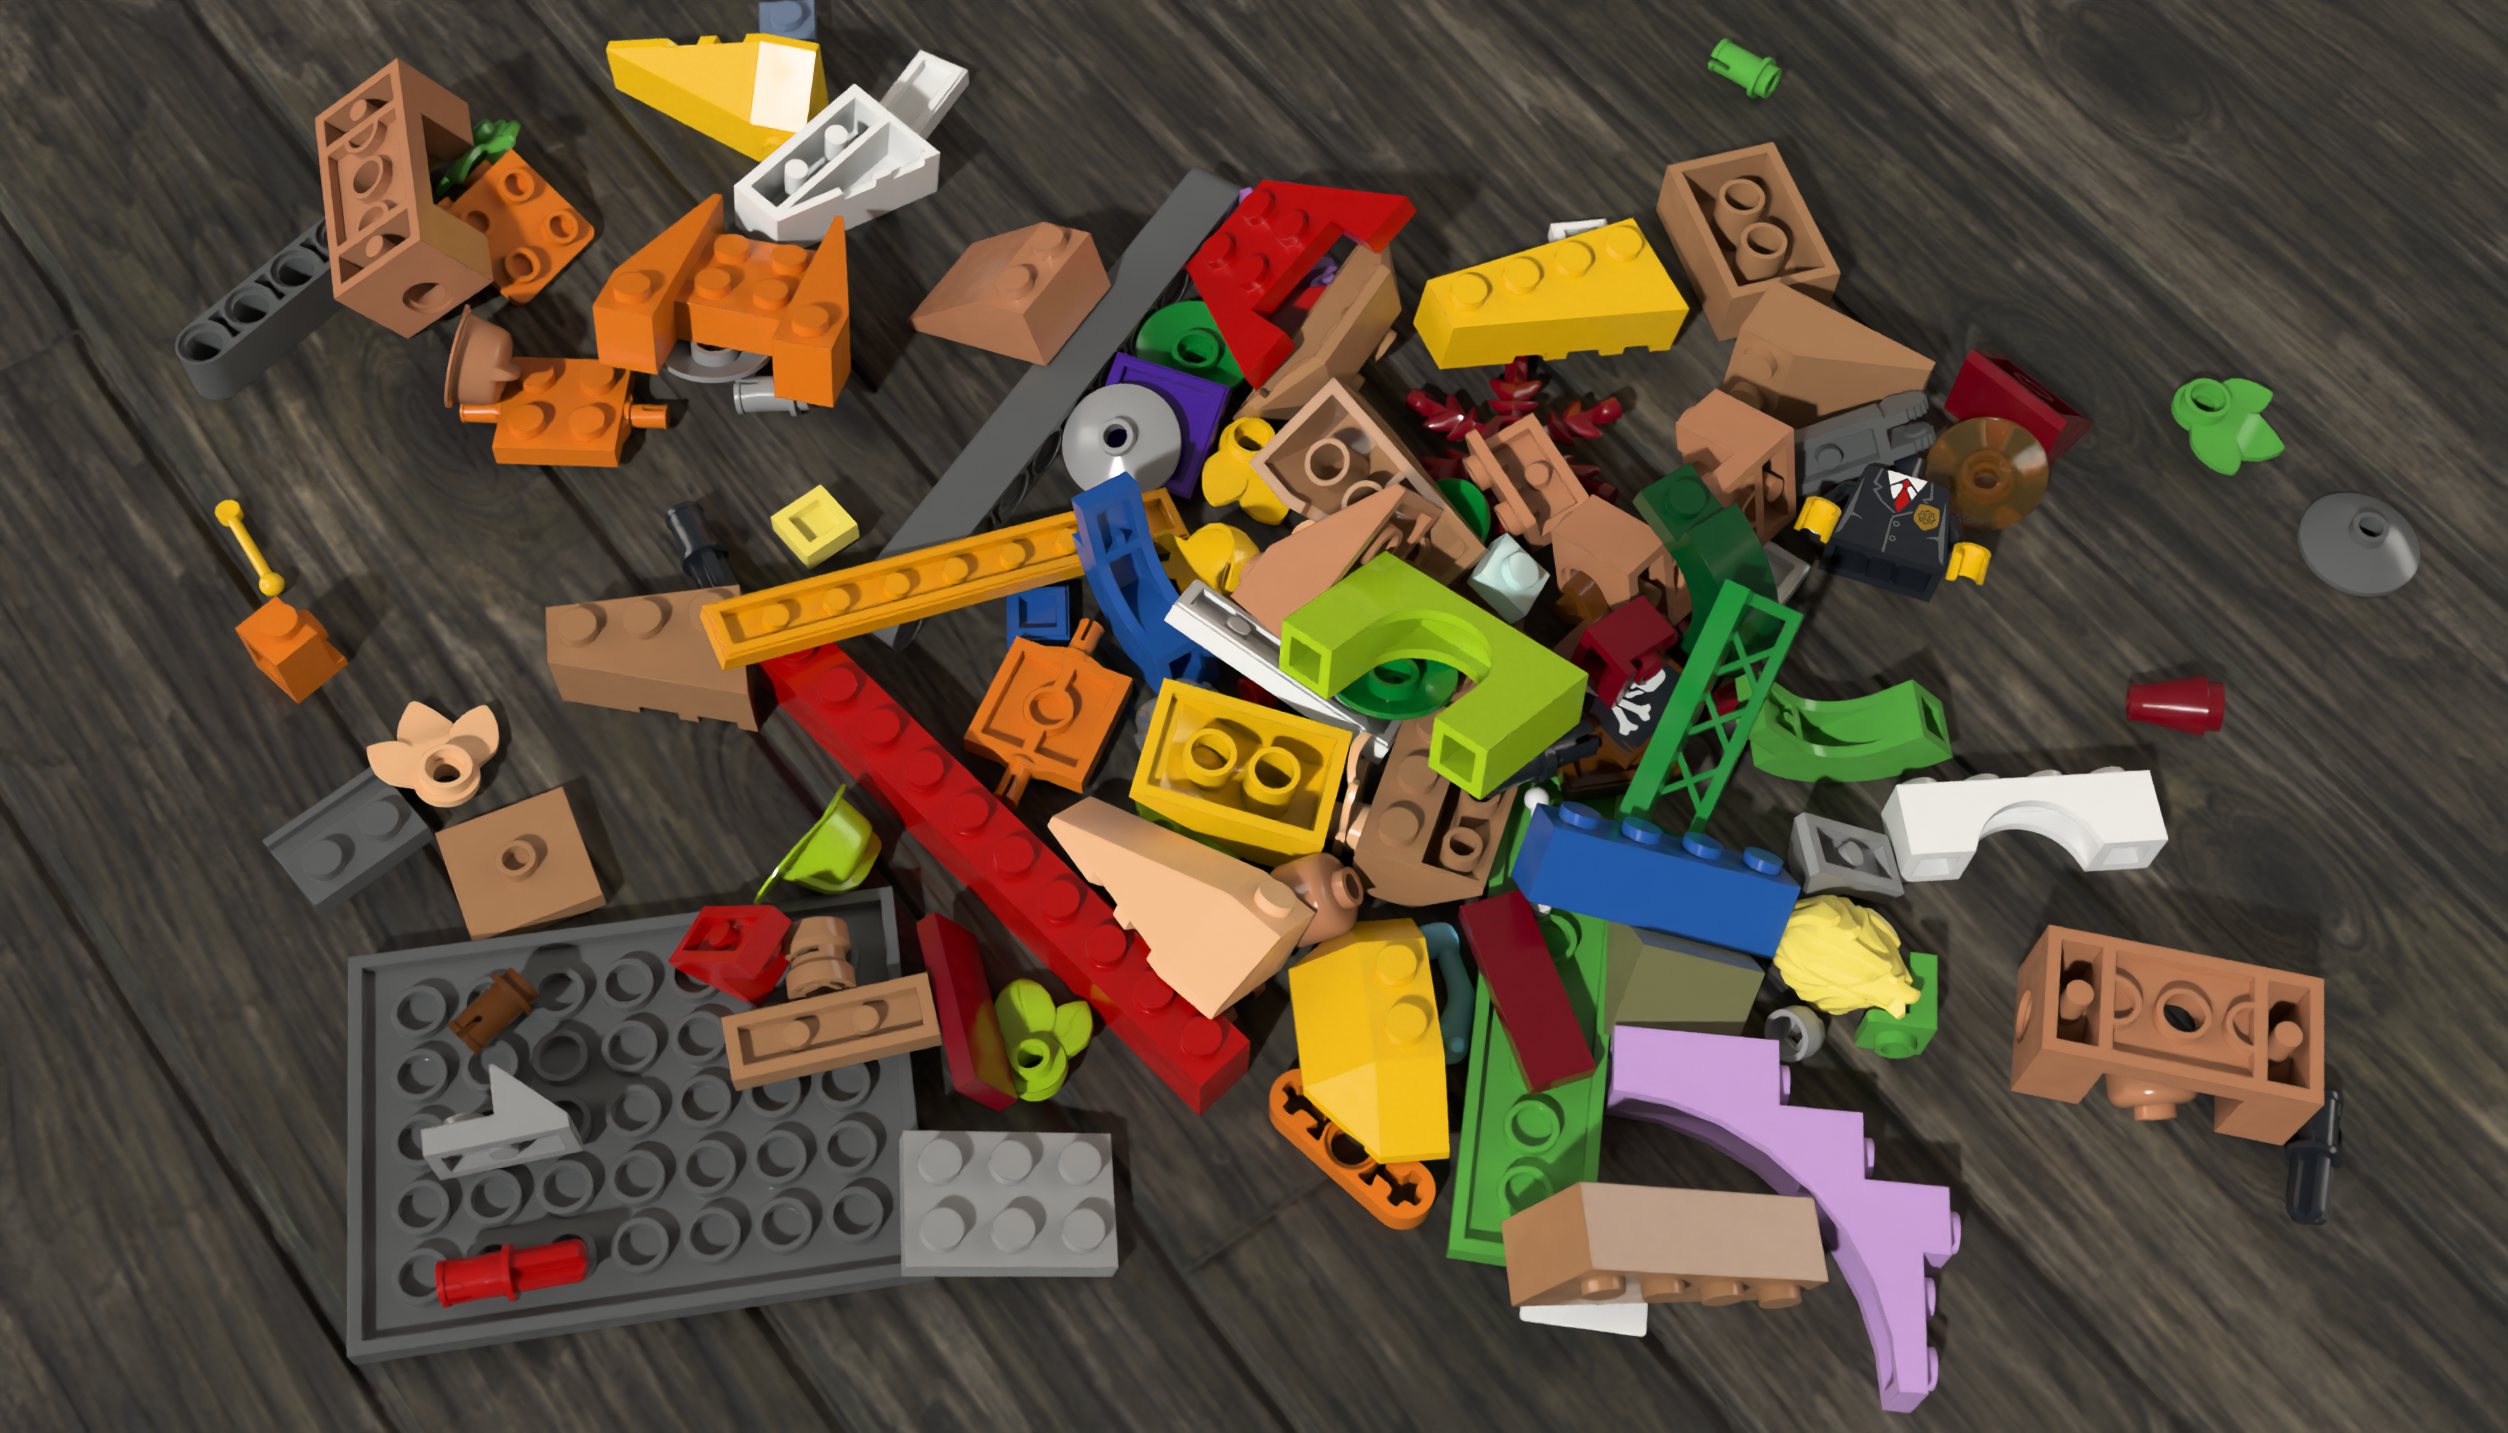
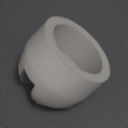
[1764,1005,1825,1063]

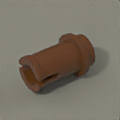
[446,967,539,1056]

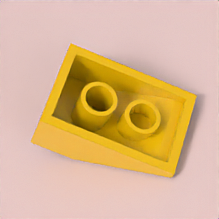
[1129,678,1353,868]

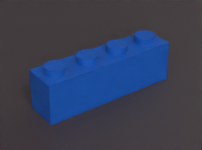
[1511,801,1801,960]

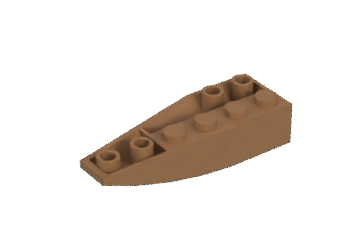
[1352,562,1524,908]

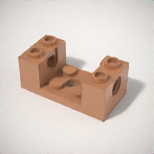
[315,58,493,339]
[1551,388,1796,626]
[2010,925,2324,1146]

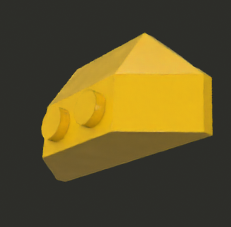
[1288,918,1450,1164]

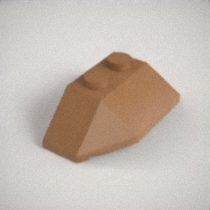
[1232,243,1402,422]

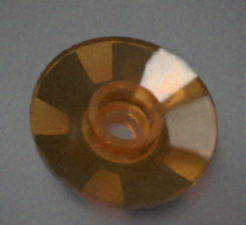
[1924,417,2049,531]

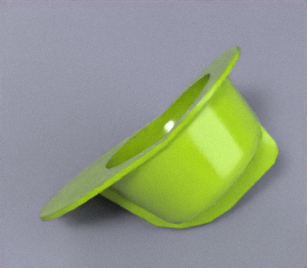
[754,783,882,905]

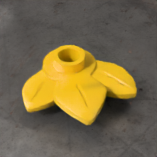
[1201,416,1290,525]

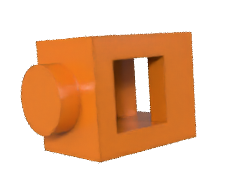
[235,596,349,704]

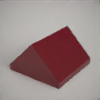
[1943,349,2094,479]

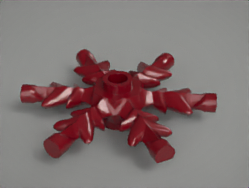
[1405,356,1622,542]

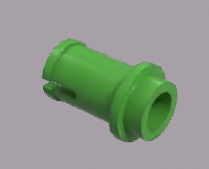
[1708,38,1782,99]

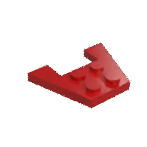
[1186,180,1417,391]

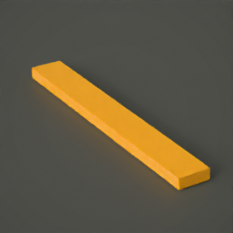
[700,487,1190,671]

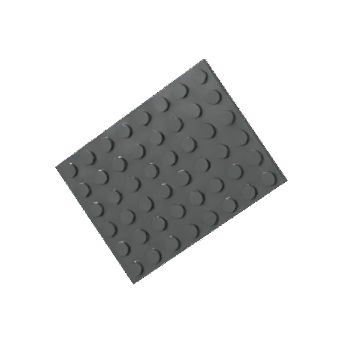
[347,886,935,1365]

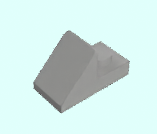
[1788,812,1905,904]
[421,1064,583,1180]

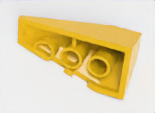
[606,33,829,162]

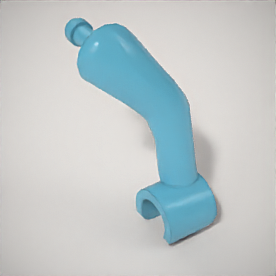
[1419,922,1476,1064]

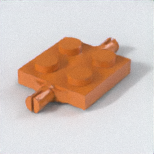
[460,357,671,467]
[963,618,1133,810]

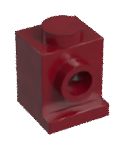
[1569,594,1677,710]

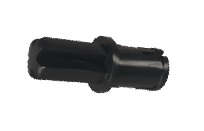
[665,501,743,595]
[2285,1088,2344,1226]

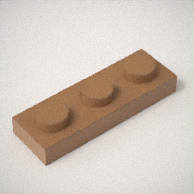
[721,972,942,1091]

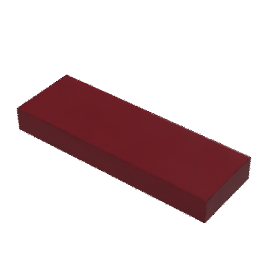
[1458,889,1596,1096]
[916,911,1018,1112]

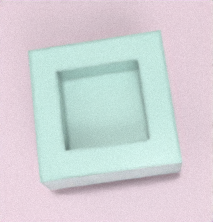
[1467,533,1550,625]

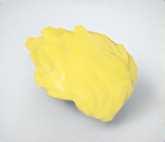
[1773,895,1921,1020]

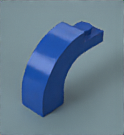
[1071,471,1221,696]

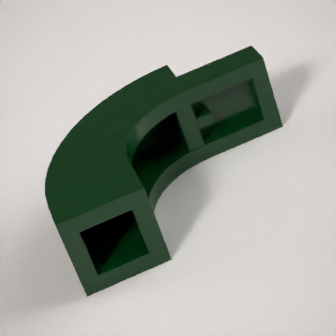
[1632,463,1780,694]

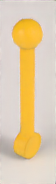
[215,500,285,597]

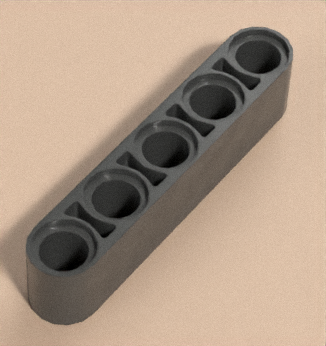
[175,216,345,400]

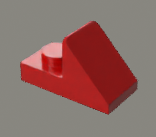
[668,905,792,1007]

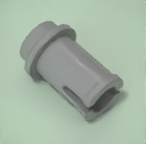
[734,376,812,417]

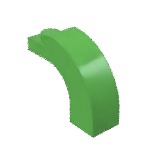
[1734,669,1953,783]

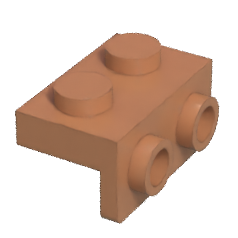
[1463,413,1589,553]

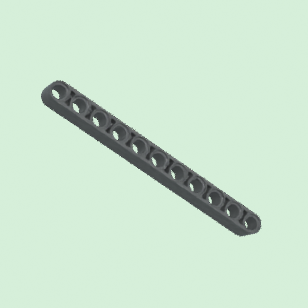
[863,166,1245,653]

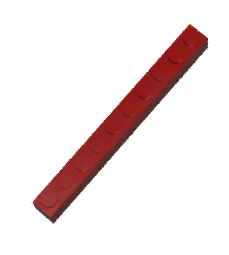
[755,642,1251,1116]

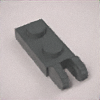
[1794,390,1936,497]

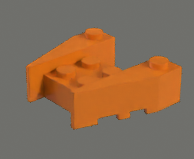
[592,193,851,408]

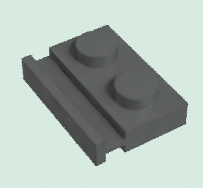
[262,767,435,917]

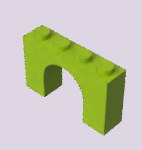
[1278,550,1589,800]

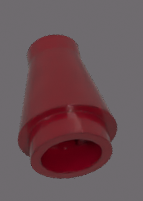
[2125,675,2225,737]

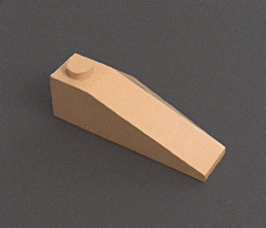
[1047,796,1315,1020]

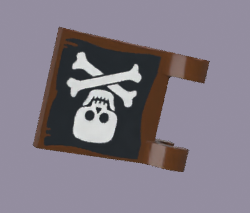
[1516,571,1684,769]

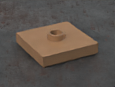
[435,787,607,941]

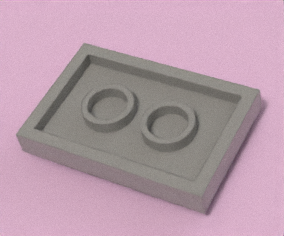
[899,1130,1118,1277]

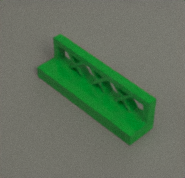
[1613,579,1805,838]

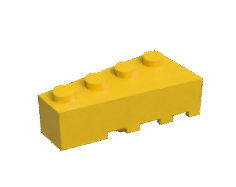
[1413,218,1689,369]

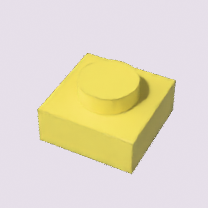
[771,484,860,570]

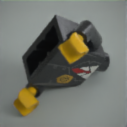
[1794,454,1991,603]

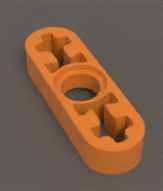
[1269,1069,1436,1230]

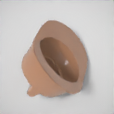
[444,304,523,408]

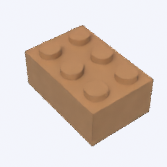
[1656,142,1841,341]

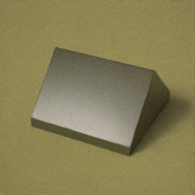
[1604,921,1765,1037]

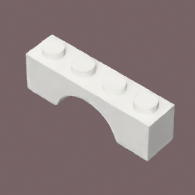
[1881,766,2168,883]

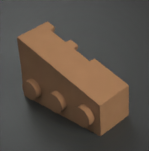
[545,585,758,732]

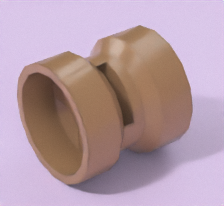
[781,916,857,1002]

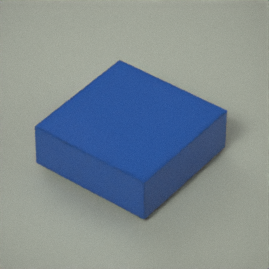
[1006,586,1070,651]

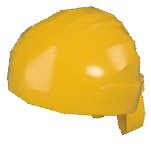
[1154,523,1260,609]

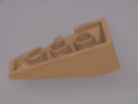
[1248,377,1490,589]

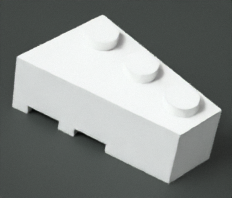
[734,83,940,249]

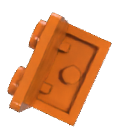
[436,149,594,306]

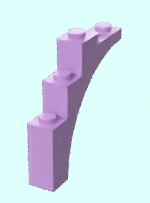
[1603,1025,1961,1413]

